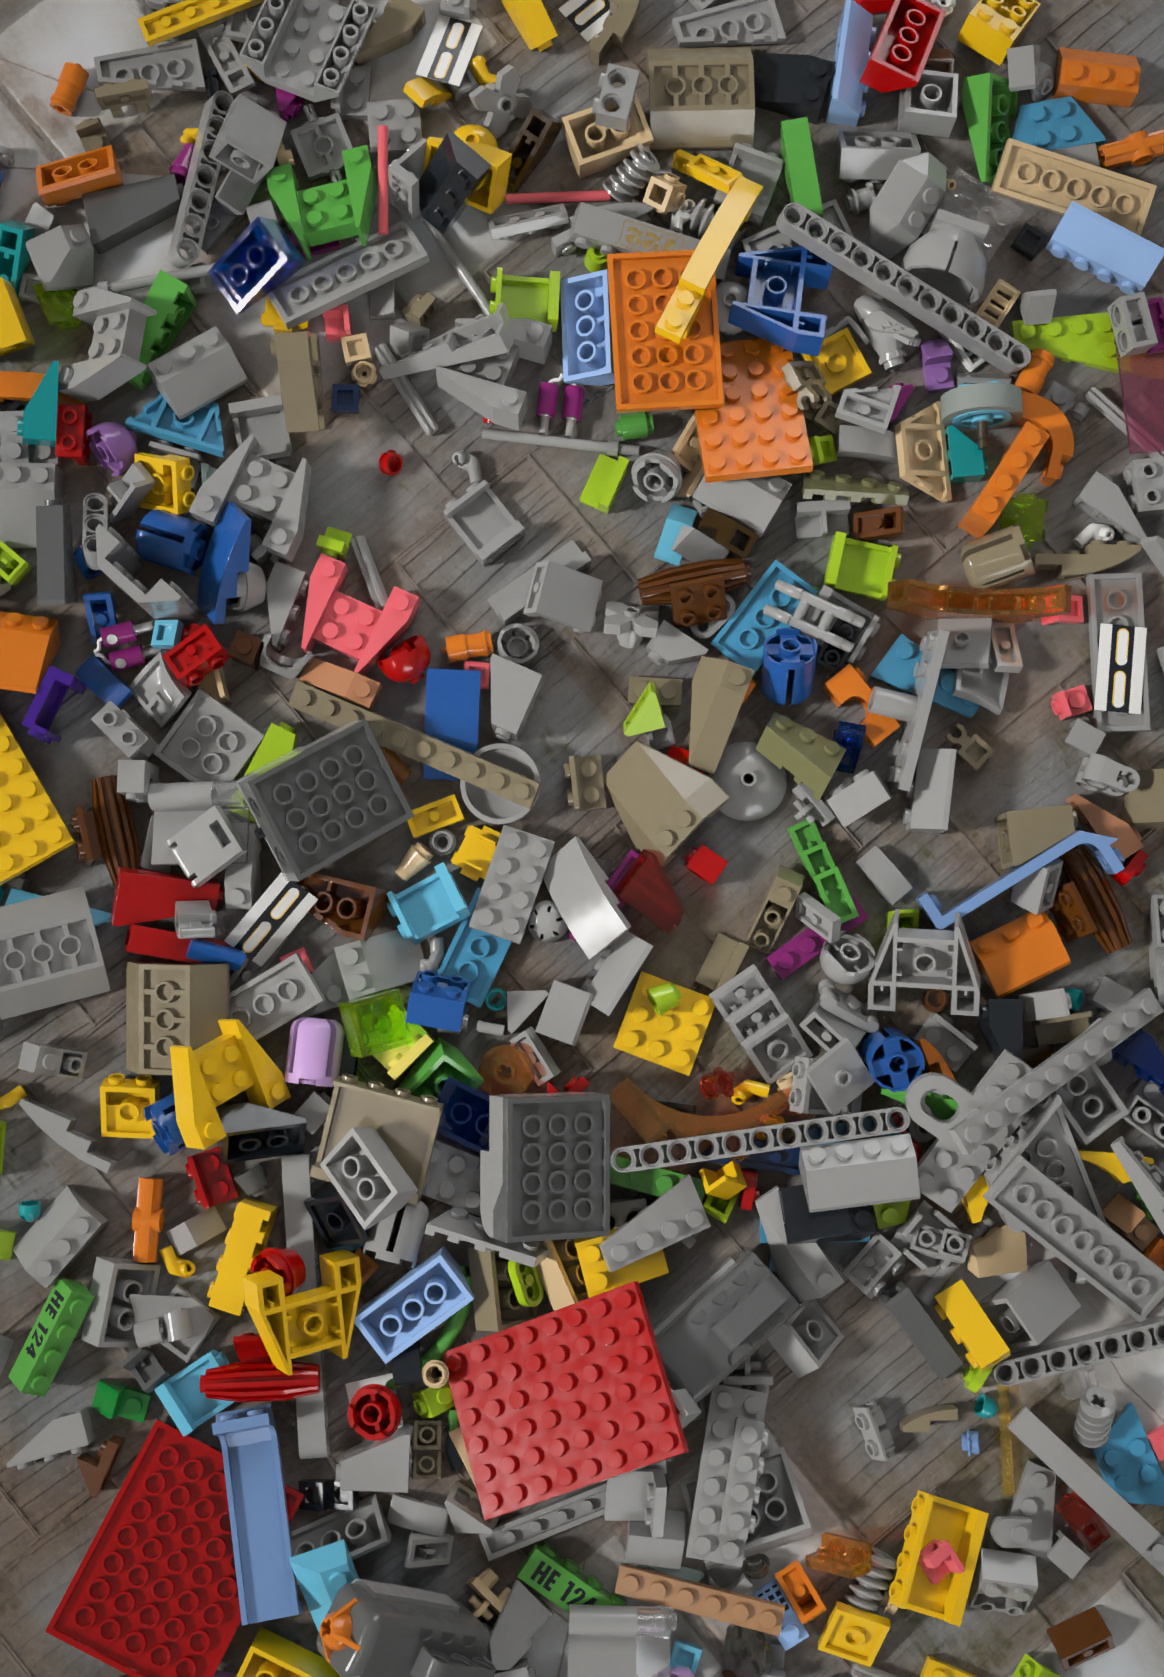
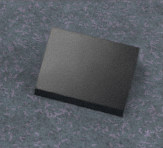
[304,1185,369,1249]

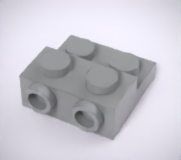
[0,410,61,466]

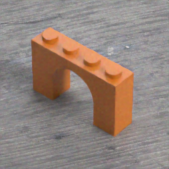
[958,421,1050,538]

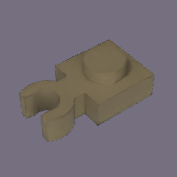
[945,723,995,772]

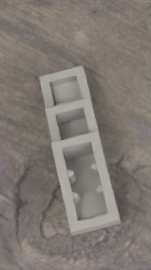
[19,1098,118,1173]

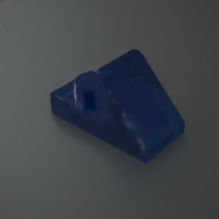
[832,721,866,774]

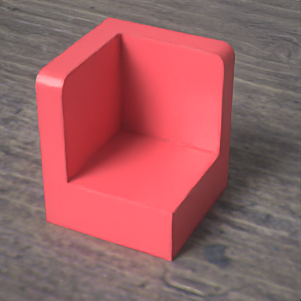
[322,304,353,343]
[918,1539,965,1585]

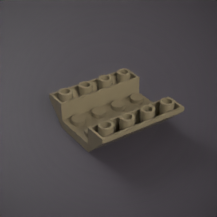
[647,47,755,151]
[126,961,229,1076]

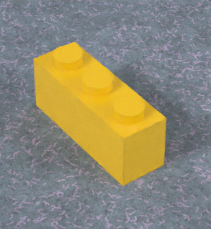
[933,1279,1010,1373]

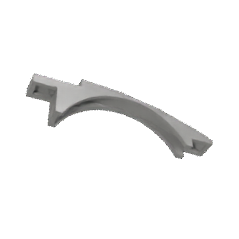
[1006,1406,1164,1576]

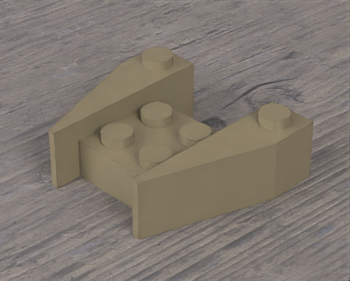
[270,331,325,433]

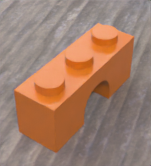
[821,664,900,749]

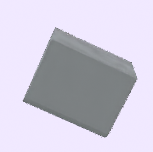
[535,980,594,1046]
[625,1509,685,1570]

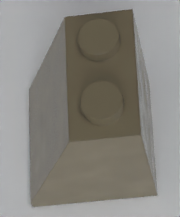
[1121,768,1164,830]
[995,805,1078,870]

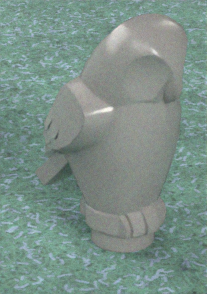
[853,295,921,371]

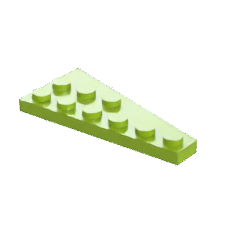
[1010,312,1164,382]

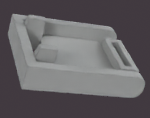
[166,805,248,888]

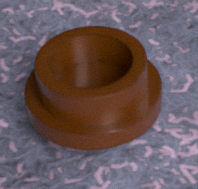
[921,989,948,1012]

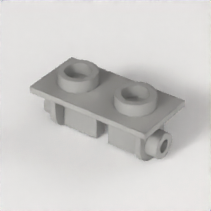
[852,1400,896,1461]

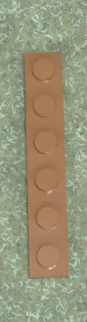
[614,1562,785,1637]

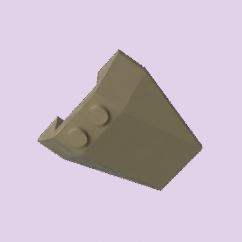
[603,741,730,873]

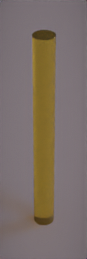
[997,1382,1014,1496]

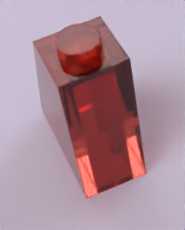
[612,849,684,934]

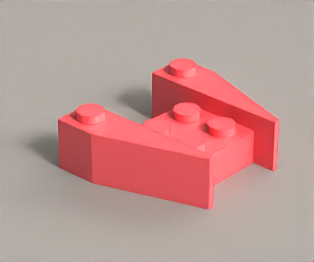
[301,553,421,676]

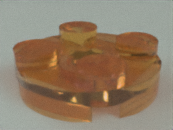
[479,1044,535,1095]

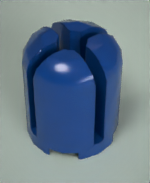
[135,509,213,576]
[760,628,818,706]
[859,1027,925,1092]
[144,1093,222,1156]

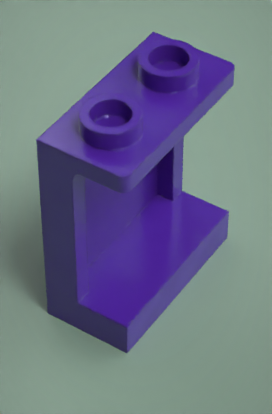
[22,666,87,744]

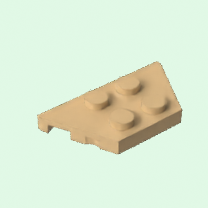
[895,401,952,503]

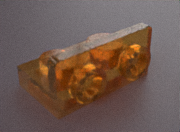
[806,1532,872,1579]

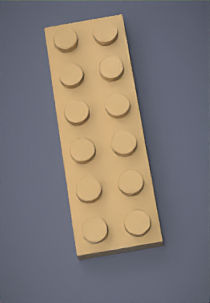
[991,138,1157,236]

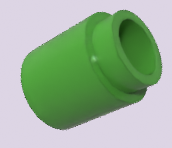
[615,412,654,441]

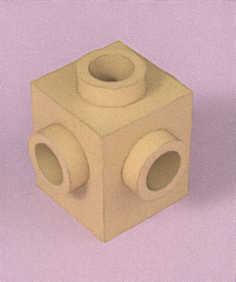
[642,172,687,214]

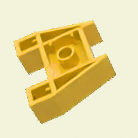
[170,1019,291,1150]
[242,1249,362,1376]

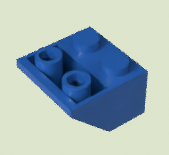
[405,970,471,1033]

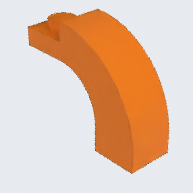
[1013,391,1074,486]

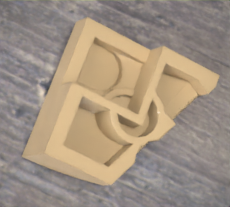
[968,1225,1027,1278]

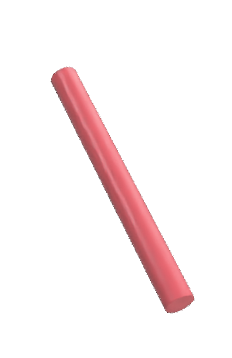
[378,125,389,235]
[506,190,610,205]

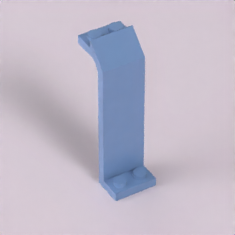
[915,831,1125,930]
[212,1403,304,1626]

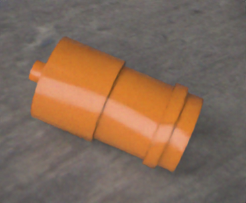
[49,62,89,116]
[1014,348,1055,395]
[441,630,494,663]

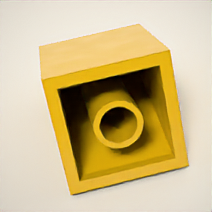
[0,277,36,357]

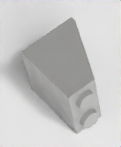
[208,94,287,184]
[490,653,543,743]
[978,1260,1081,1349]
[335,1423,414,1493]

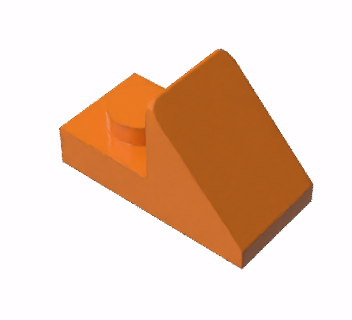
[774,1560,827,1625]

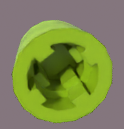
[584,247,607,273]
[646,983,682,1017]

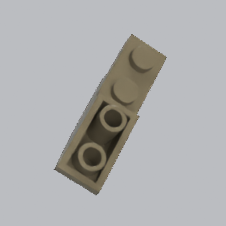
[589,0,641,66]
[1031,540,1142,581]

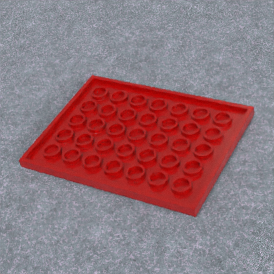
[442,1281,689,1520]
[45,1419,305,1677]

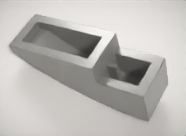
[836,425,898,463]

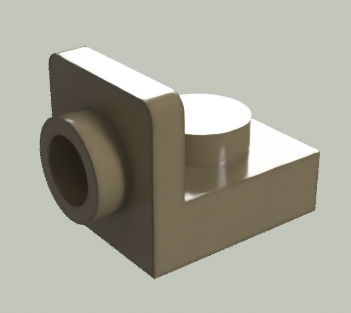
[75,118,111,152]
[402,292,438,327]

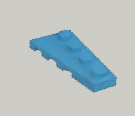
[869,634,980,719]

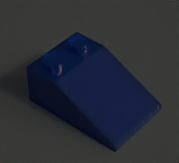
[207,216,305,314]
[438,1076,490,1153]

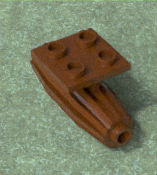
[637,558,751,629]
[70,775,140,886]
[1048,845,1132,954]

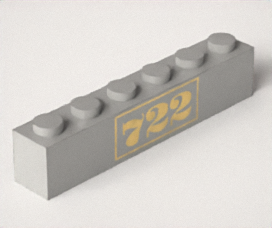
[568,202,731,285]

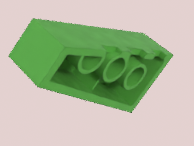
[127,269,198,392]

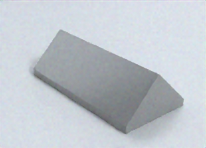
[290,1494,393,1585]

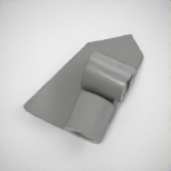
[129,1294,216,1348]
[489,1579,553,1670]

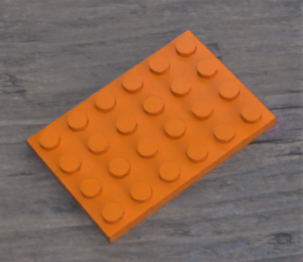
[607,250,724,413]
[694,338,813,483]

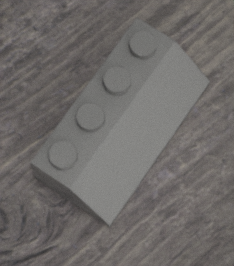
[799,1133,920,1213]

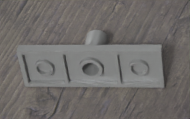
[868,629,950,792]

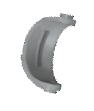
[260,633,313,679]

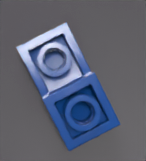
[75,654,134,709]

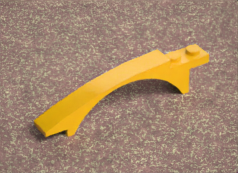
[655,176,764,344]
[962,1149,1155,1223]

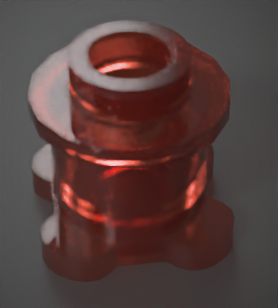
[700,1067,735,1100]

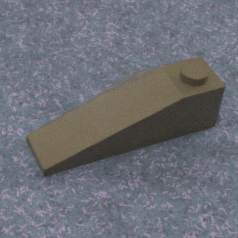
[688,656,755,775]

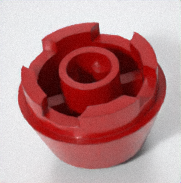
[250,1248,306,1297]
[348,1384,402,1441]

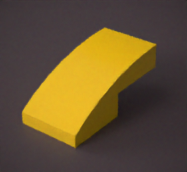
[403,76,453,108]

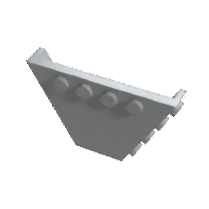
[983,1091,1111,1233]

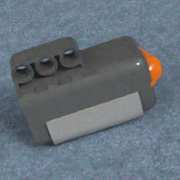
[652,1247,802,1403]
[316,1579,496,1677]

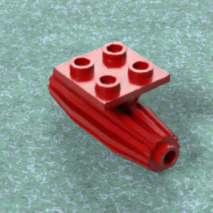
[200,1333,321,1402]

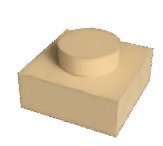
[340,332,372,366]

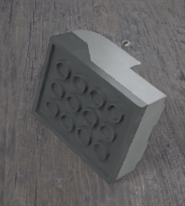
[235,719,414,881]
[480,1092,610,1243]

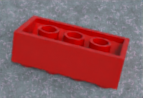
[859,0,946,93]

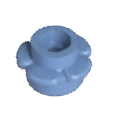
[961,1429,980,1457]

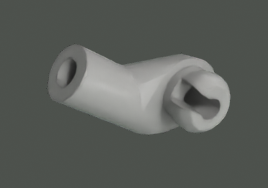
[452,450,483,484]
[420,937,444,972]

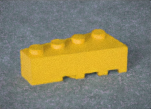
[207,1197,279,1316]

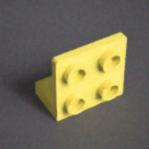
[360,1004,435,1080]

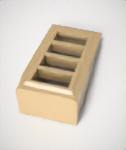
[976,279,1021,328]

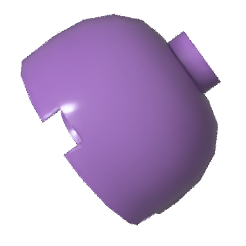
[86,422,137,477]

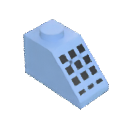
[753,1578,809,1651]

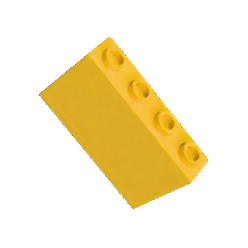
[889,1490,989,1627]

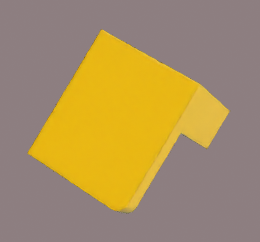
[699,1161,747,1200]

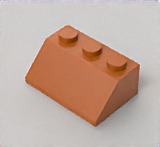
[1053,47,1141,108]
[36,145,124,207]
[969,912,1071,999]

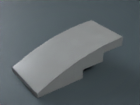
[543,836,632,960]
[709,964,813,1085]

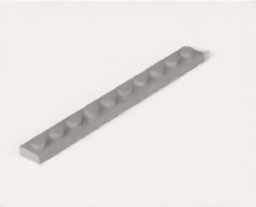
[948,988,1164,1155]

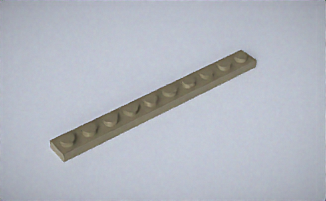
[288,681,542,809]

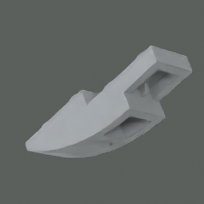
[551,202,654,257]
[1149,895,1164,1005]

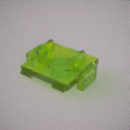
[32,282,82,330]
[998,492,1049,548]

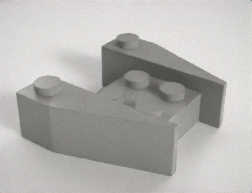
[58,287,157,403]
[436,318,553,431]
[189,435,312,562]
[868,909,980,1016]

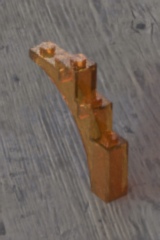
[887,579,1072,624]
[607,1077,789,1162]

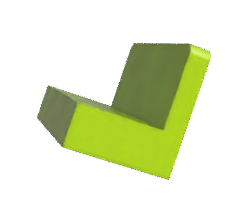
[580,454,630,514]

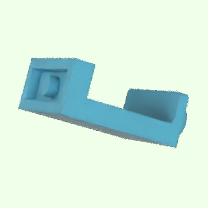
[386,862,472,945]
[154,1348,234,1437]

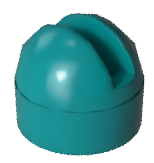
[485,988,507,1011]
[1065,988,1084,1011]
[18,1200,41,1222]
[974,1394,998,1418]

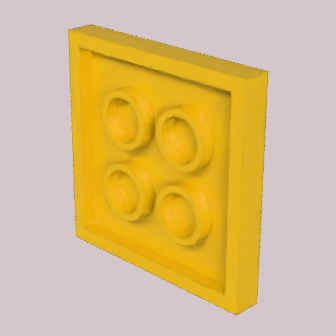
[613,971,715,1076]

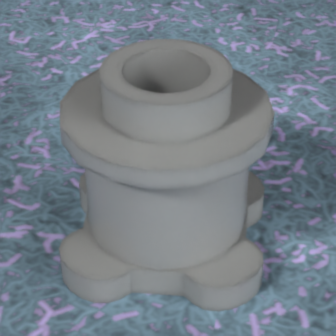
[845,182,876,215]

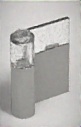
[148,781,250,866]
[567,1604,677,1677]

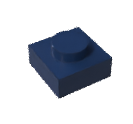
[332,384,360,414]

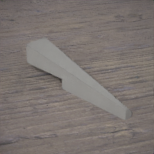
[379,303,514,380]
[1110,1136,1164,1235]

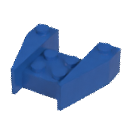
[728,246,832,356]

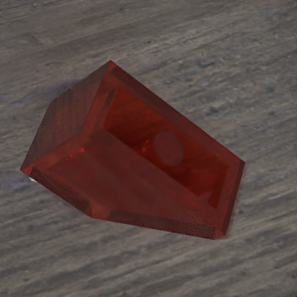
[1055,1491,1111,1553]

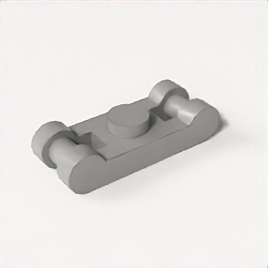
[818,979,879,1033]

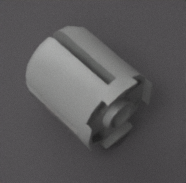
[362,1200,429,1269]

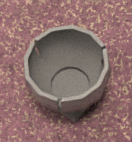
[901,209,990,305]

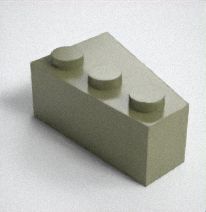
[755,712,847,801]

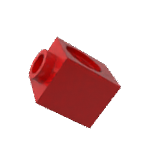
[684,844,728,886]

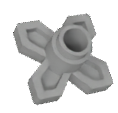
[469,64,534,139]
[603,601,659,648]

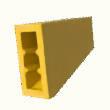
[500,0,558,52]

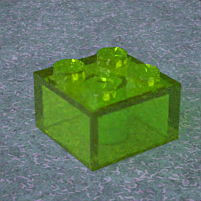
[338,989,413,1058]

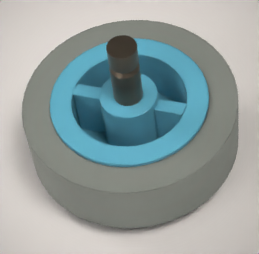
[941,381,1023,450]

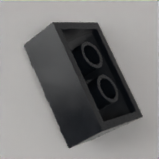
[419,130,492,234]

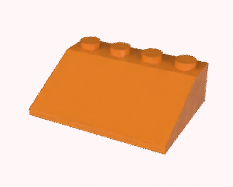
[0,611,61,694]

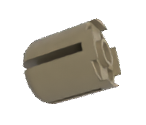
[960,524,1036,592]

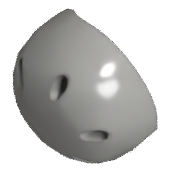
[497,623,539,666]
[527,899,569,943]

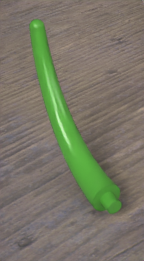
[385,1265,472,1390]

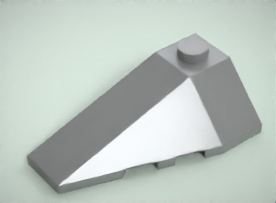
[755,1186,844,1302]

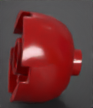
[376,634,431,684]

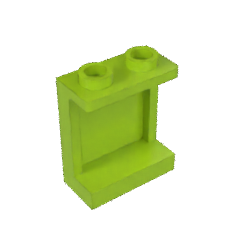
[489,267,561,332]
[823,531,901,601]

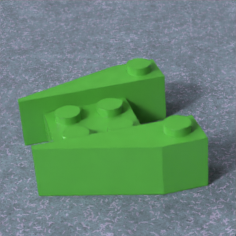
[266,145,378,260]

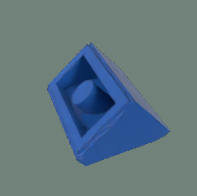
[186,938,246,971]

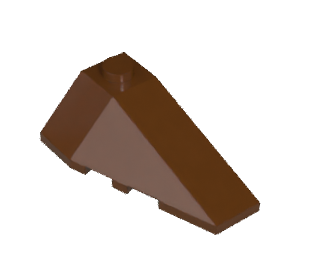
[281,870,391,941]

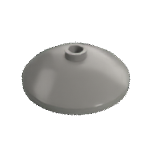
[707,741,787,821]
[460,743,541,824]

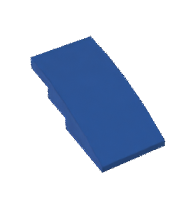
[197,501,251,624]
[423,668,481,781]

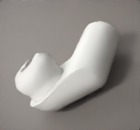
[670,199,696,234]
[1073,523,1115,549]

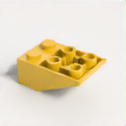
[957,0,1041,66]

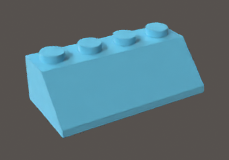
[289,1539,359,1633]

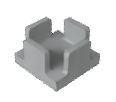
[888,1199,962,1278]

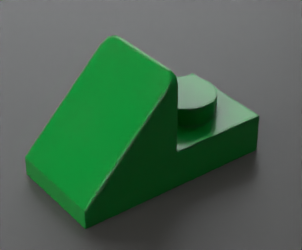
[92,1379,153,1423]

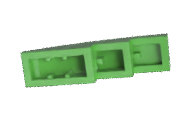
[787,820,859,924]

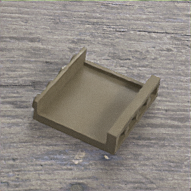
[310,1074,444,1205]

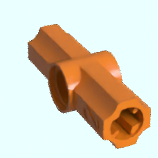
[1098,130,1164,169]
[132,1177,165,1263]

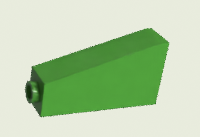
[780,117,823,233]

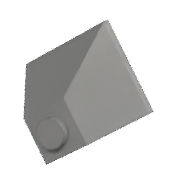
[25,224,94,291]

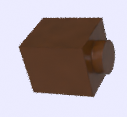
[228,630,263,670]

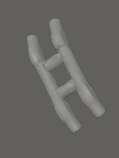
[763,580,865,653]

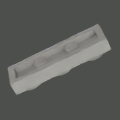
[487,203,569,240]

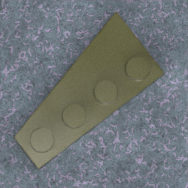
[802,470,909,505]

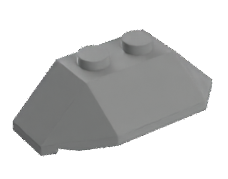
[869,152,947,259]

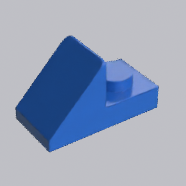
[83,591,118,644]

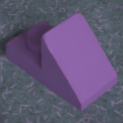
[918,338,955,394]

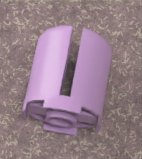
[284,1017,345,1087]

